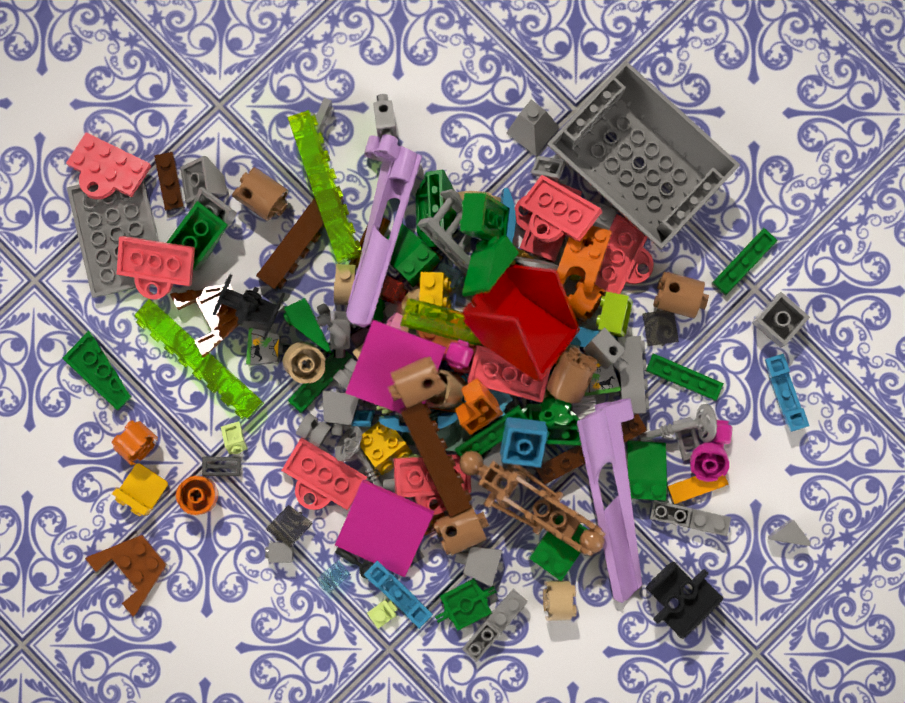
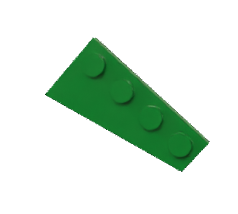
[62,330,132,411]

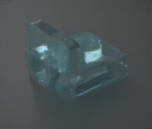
[438,262,465,291]
[317,560,351,593]

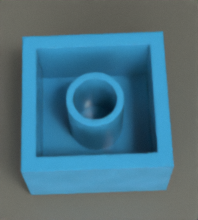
[500,417,548,467]

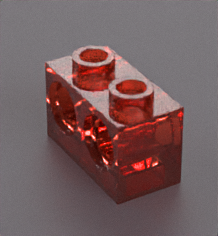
[379,276,407,306]

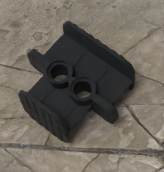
[212,274,285,340]
[645,561,724,639]

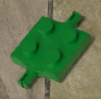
[435,578,497,631]

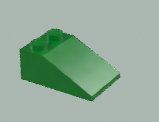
[459,193,509,241]
[166,201,228,271]
[386,223,440,288]
[462,235,519,297]
[283,298,333,355]
[626,441,667,501]
[528,515,588,581]

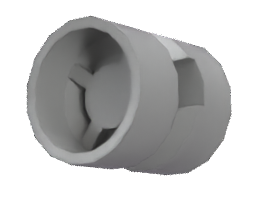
[333,358,357,389]
[296,413,332,448]

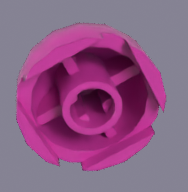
[690,442,729,482]

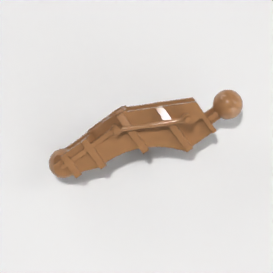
[459,451,606,557]

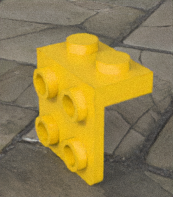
[419,272,452,316]
[360,422,412,475]
[112,463,168,516]

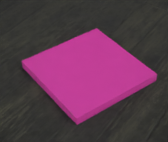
[345,320,447,413]
[335,479,434,577]

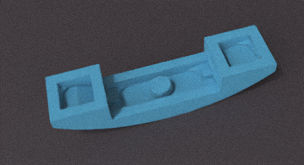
[501,188,516,242]
[765,353,810,432]
[379,412,458,433]
[364,560,433,629]

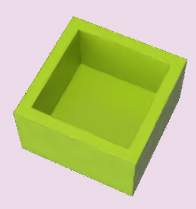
[596,292,633,337]

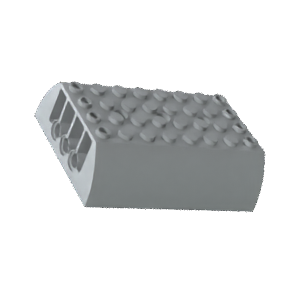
[547,61,740,250]

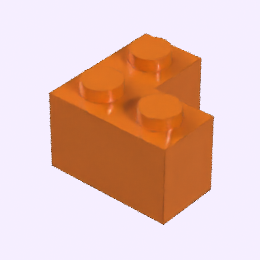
[455,378,503,435]

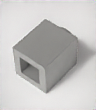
[265,542,294,563]

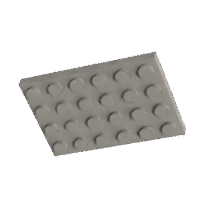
[67,179,159,298]

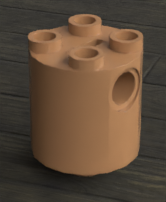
[232,167,289,221]
[653,272,709,319]
[546,347,597,403]
[388,356,446,409]
[433,505,489,556]

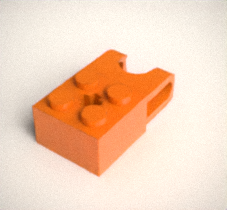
[557,225,612,293]

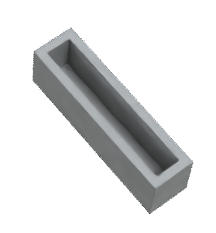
[616,336,649,414]

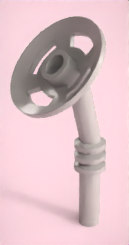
[640,404,717,442]
[335,426,383,488]

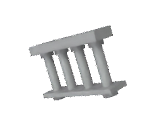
[417,189,473,276]

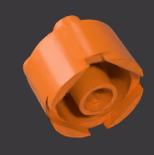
[568,278,606,323]
[111,420,158,465]
[176,476,218,515]

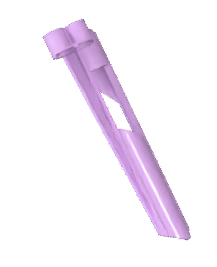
[346,134,422,328]
[577,398,642,603]

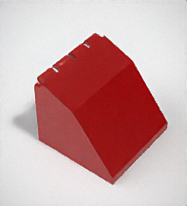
[462,264,580,381]

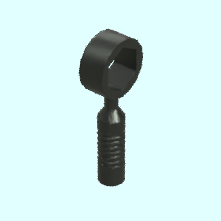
[335,547,374,579]

